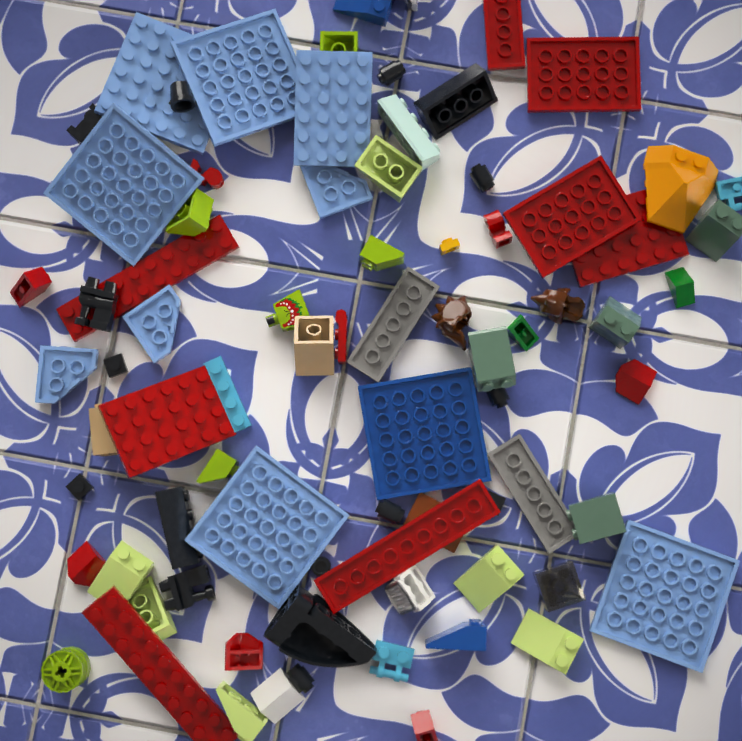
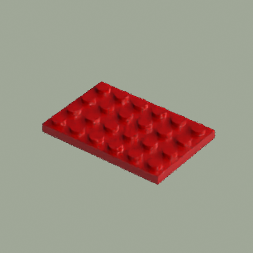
[526,37,641,113]
[502,155,642,279]
[571,189,689,288]
[98,365,237,479]

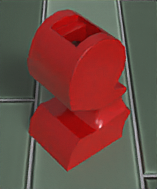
[190,158,224,189]
[483,210,513,249]

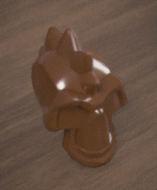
[531,288,585,325]
[431,296,472,351]

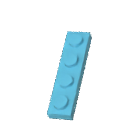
[203,356,252,433]

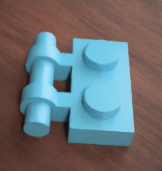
[715,177,742,211]
[369,640,415,682]

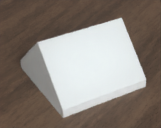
[250,668,305,724]

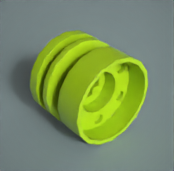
[41,646,91,693]

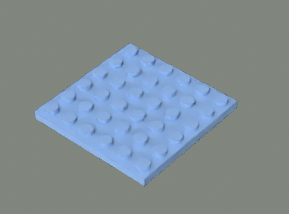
[170,9,296,147]
[94,12,210,155]
[43,103,205,267]
[184,445,349,609]
[589,520,740,673]

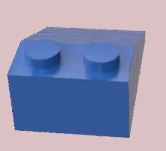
[333,0,394,27]
[425,619,487,651]

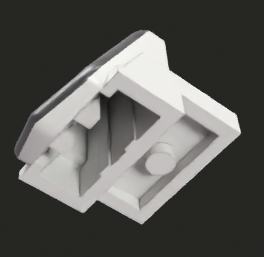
[385,564,436,615]

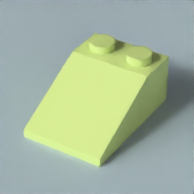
[354,135,423,203]
[87,540,154,602]
[453,544,525,613]
[129,576,177,640]
[510,608,584,675]
[216,681,268,741]

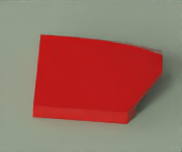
[615,359,657,405]
[67,541,106,587]
[224,633,263,671]

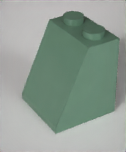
[685,200,742,262]
[588,296,642,349]
[468,326,516,392]
[566,492,626,544]

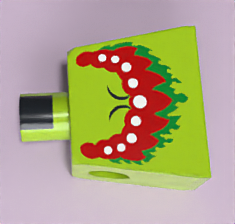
[265,289,310,332]

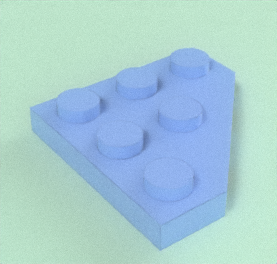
[300,166,373,219]
[122,284,181,364]
[35,345,99,404]

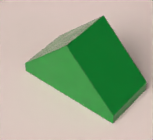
[664,267,695,309]
[507,314,539,352]

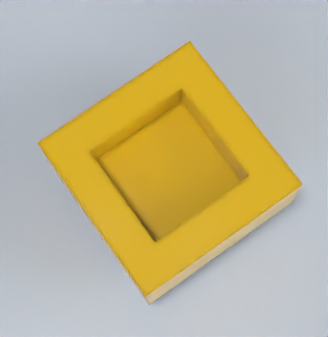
[439,238,460,256]

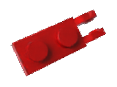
[334,309,348,364]

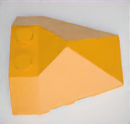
[643,145,718,234]

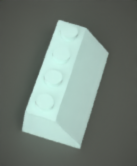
[377,94,440,172]

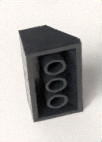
[413,63,498,140]
[155,486,203,570]

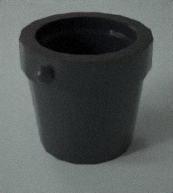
[169,81,196,113]

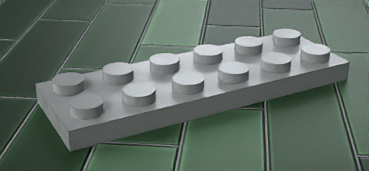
[346,267,440,383]
[487,434,575,554]

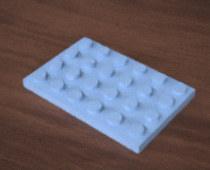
[294,50,373,168]

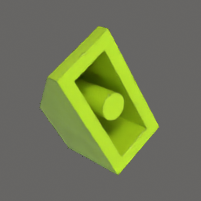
[196,449,239,484]

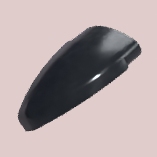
[263,585,377,668]

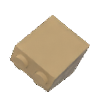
[294,316,334,376]
[89,403,118,457]

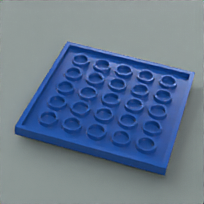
[358,367,492,500]

